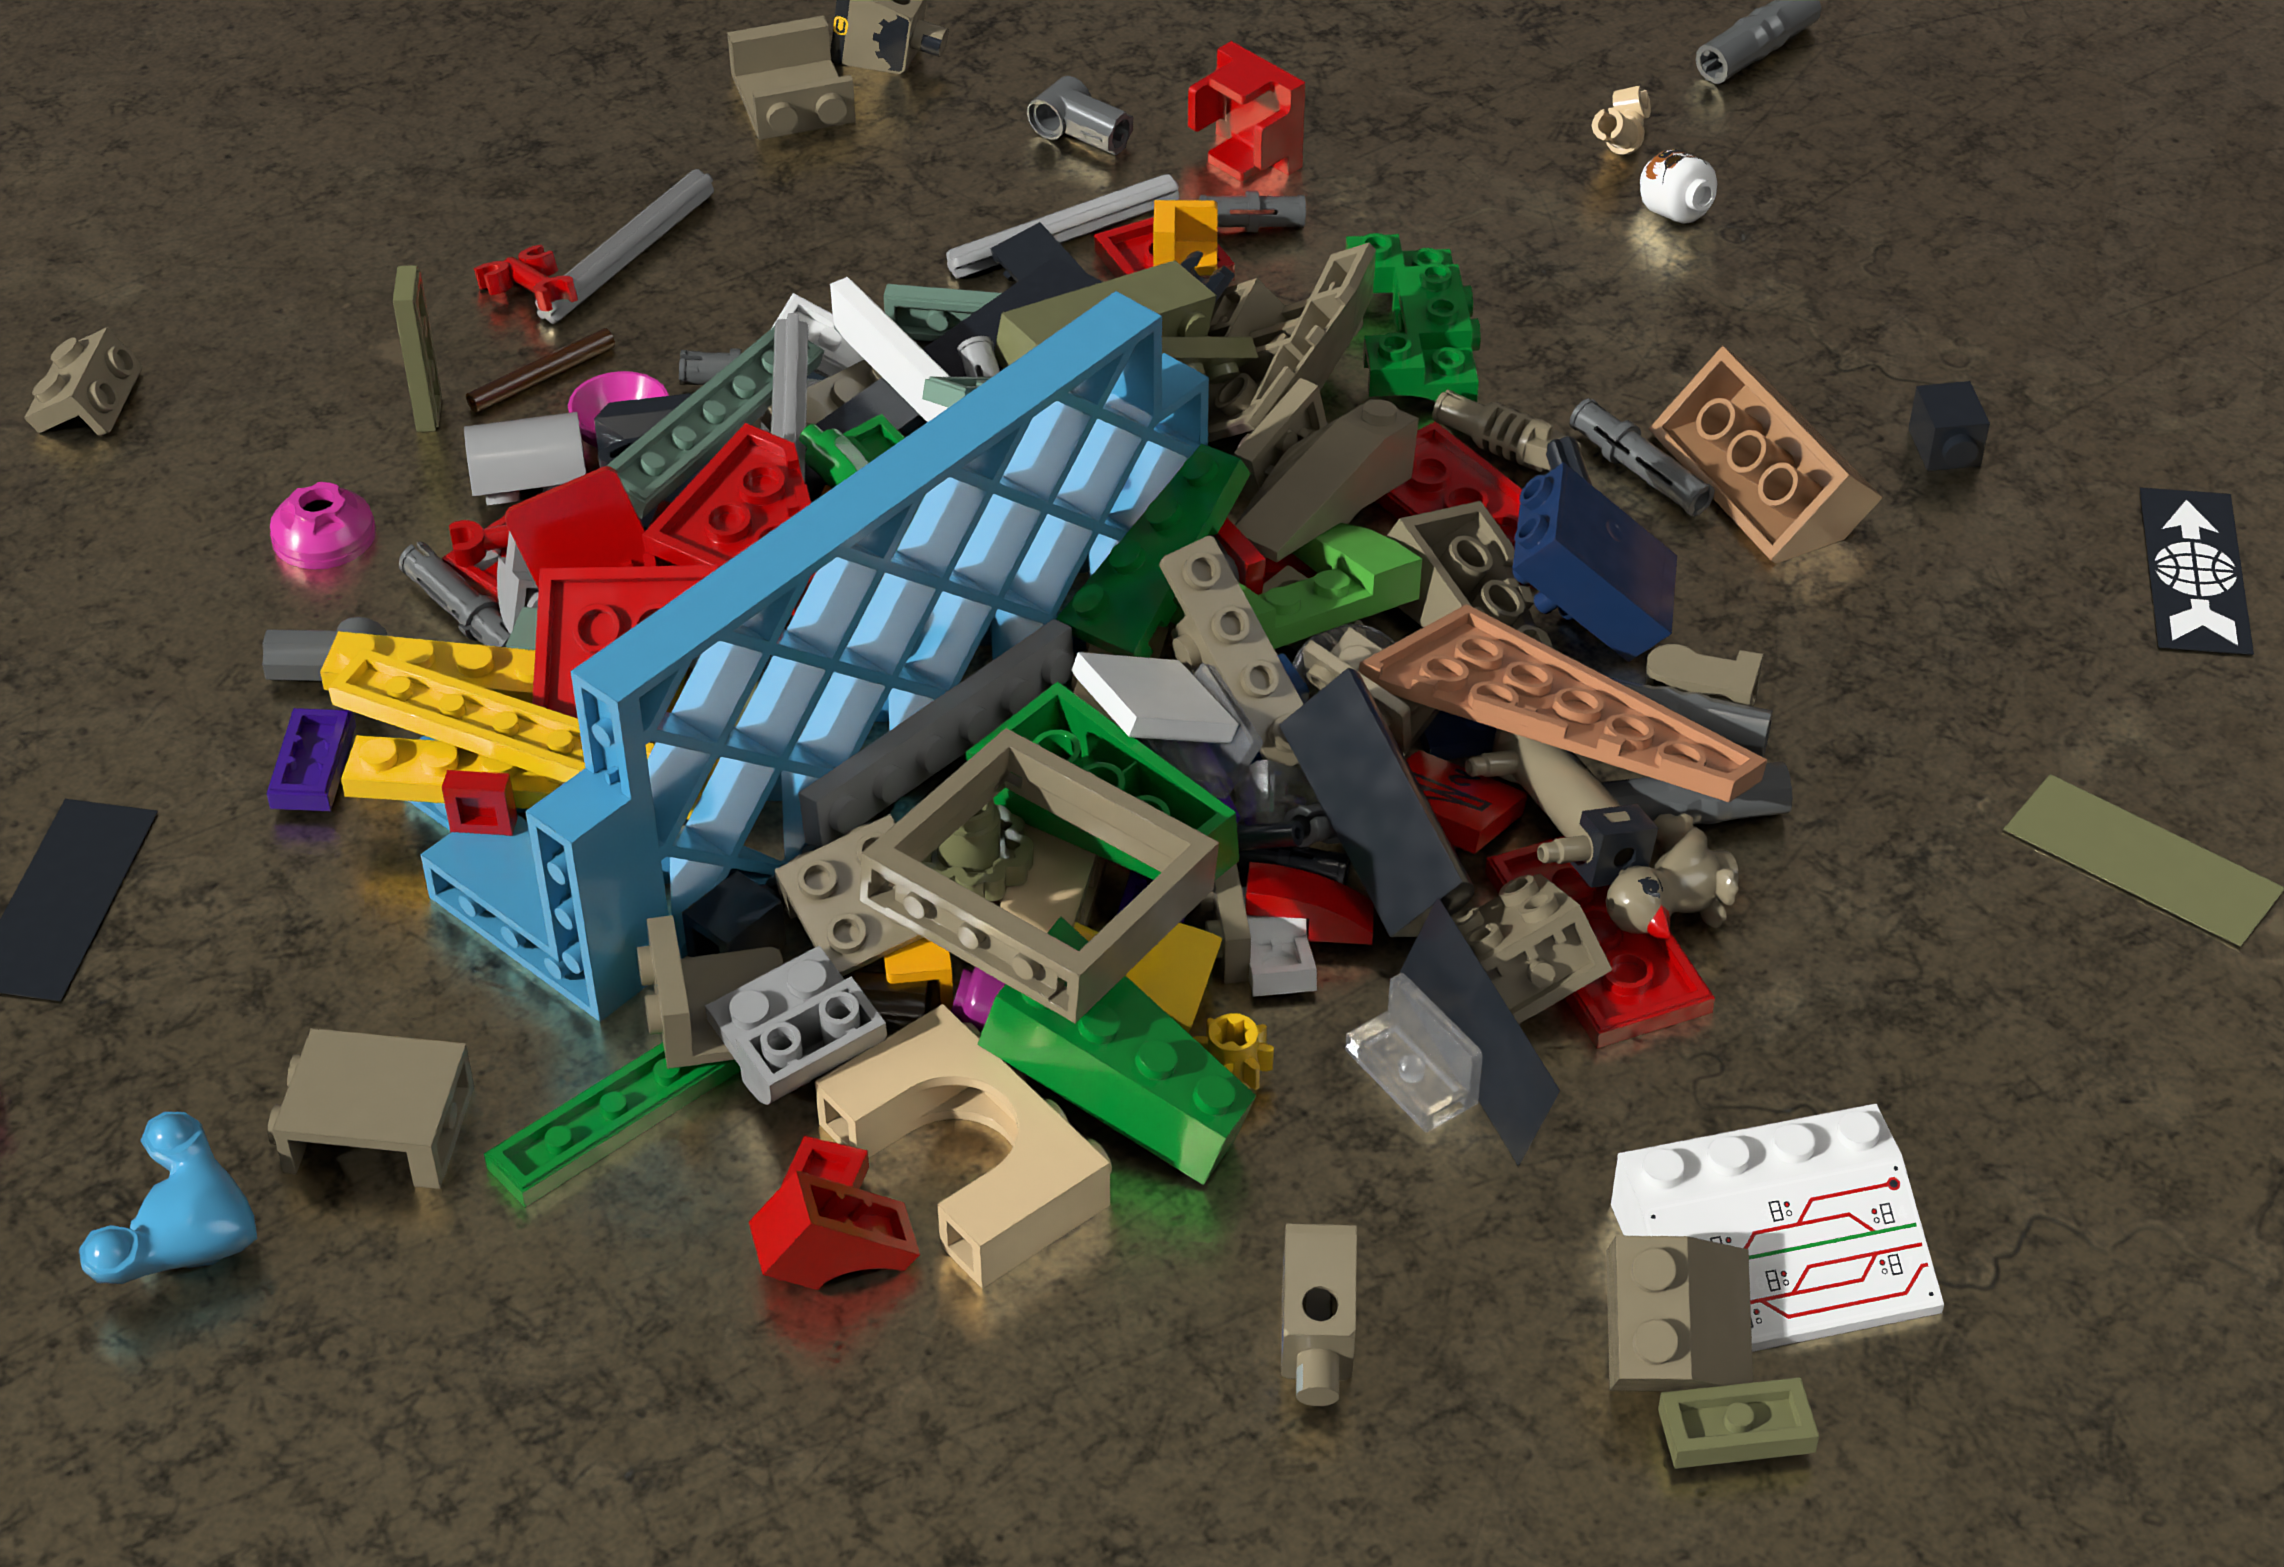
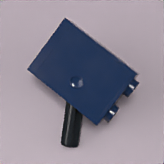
[1512,436,1677,662]

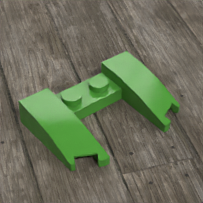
[1170,523,1422,649]

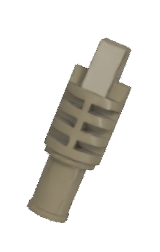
[1433,389,1581,472]

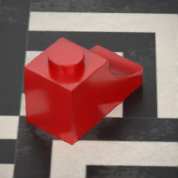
[749,1170,920,1290]

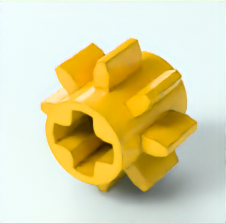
[1193,1013,1274,1090]

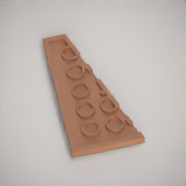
[1358,604,1767,802]

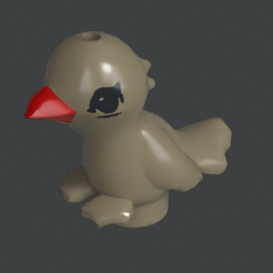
[1606,813,1739,939]

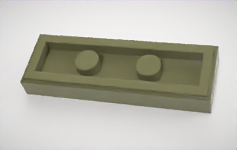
[393,265,442,432]

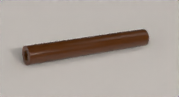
[466,328,615,413]

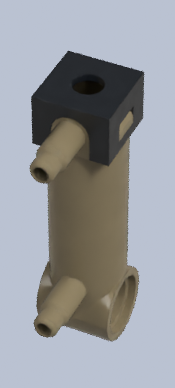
[1465,728,1659,888]

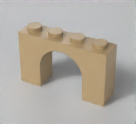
[815,1004,1112,1289]

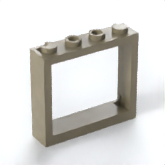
[860,728,1219,1023]

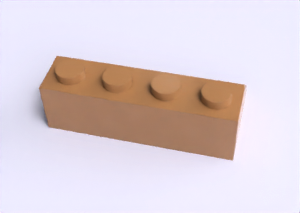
[1648,346,1883,564]

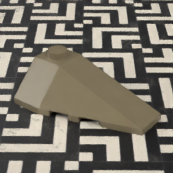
[1235,399,1419,562]
[1386,501,1553,648]

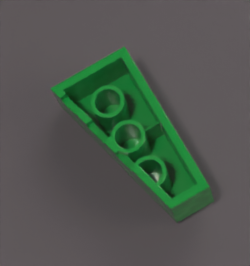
[966,681,1239,881]
[977,916,1256,1185]

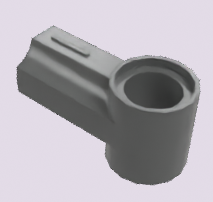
[1027,76,1133,156]
[262,617,389,681]

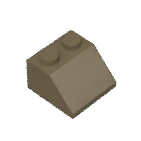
[1606,1235,1753,1391]

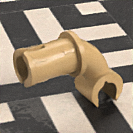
[1592,85,1651,155]

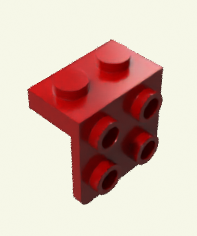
[505,466,662,589]

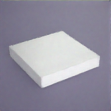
[1071,652,1239,744]

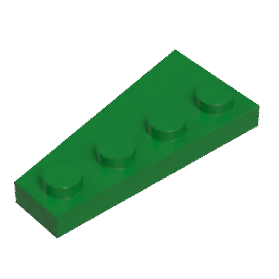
[1056,443,1251,658]

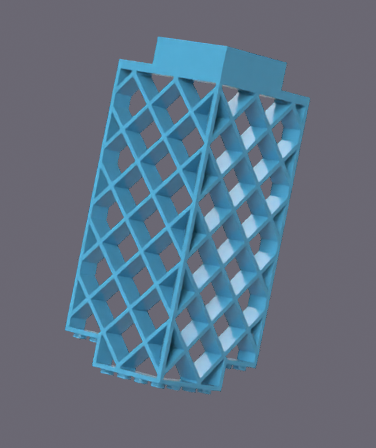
[409,291,1209,1022]

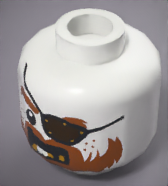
[1640,149,1717,224]

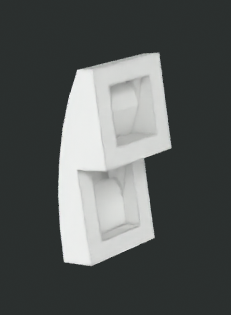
[1241,887,1317,997]

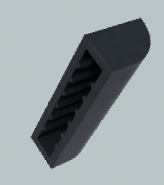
[1279,668,1475,937]

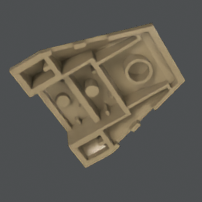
[1207,243,1376,442]

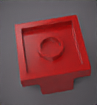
[1188,41,1306,181]

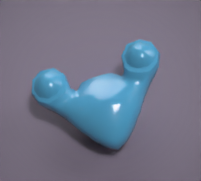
[79,1112,258,1284]

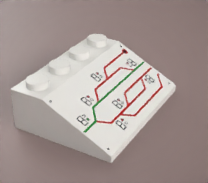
[1611,1104,1944,1352]

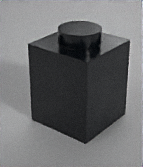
[1908,381,1990,471]
[682,870,787,957]

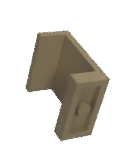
[727,15,856,140]
[268,1028,475,1189]

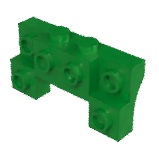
[1345,233,1481,402]

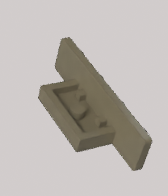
[1159,536,1303,775]

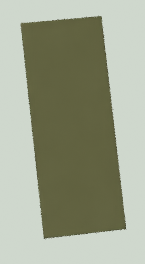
[2003,774,2284,947]

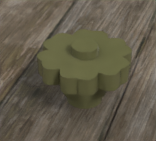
[921,799,1034,901]

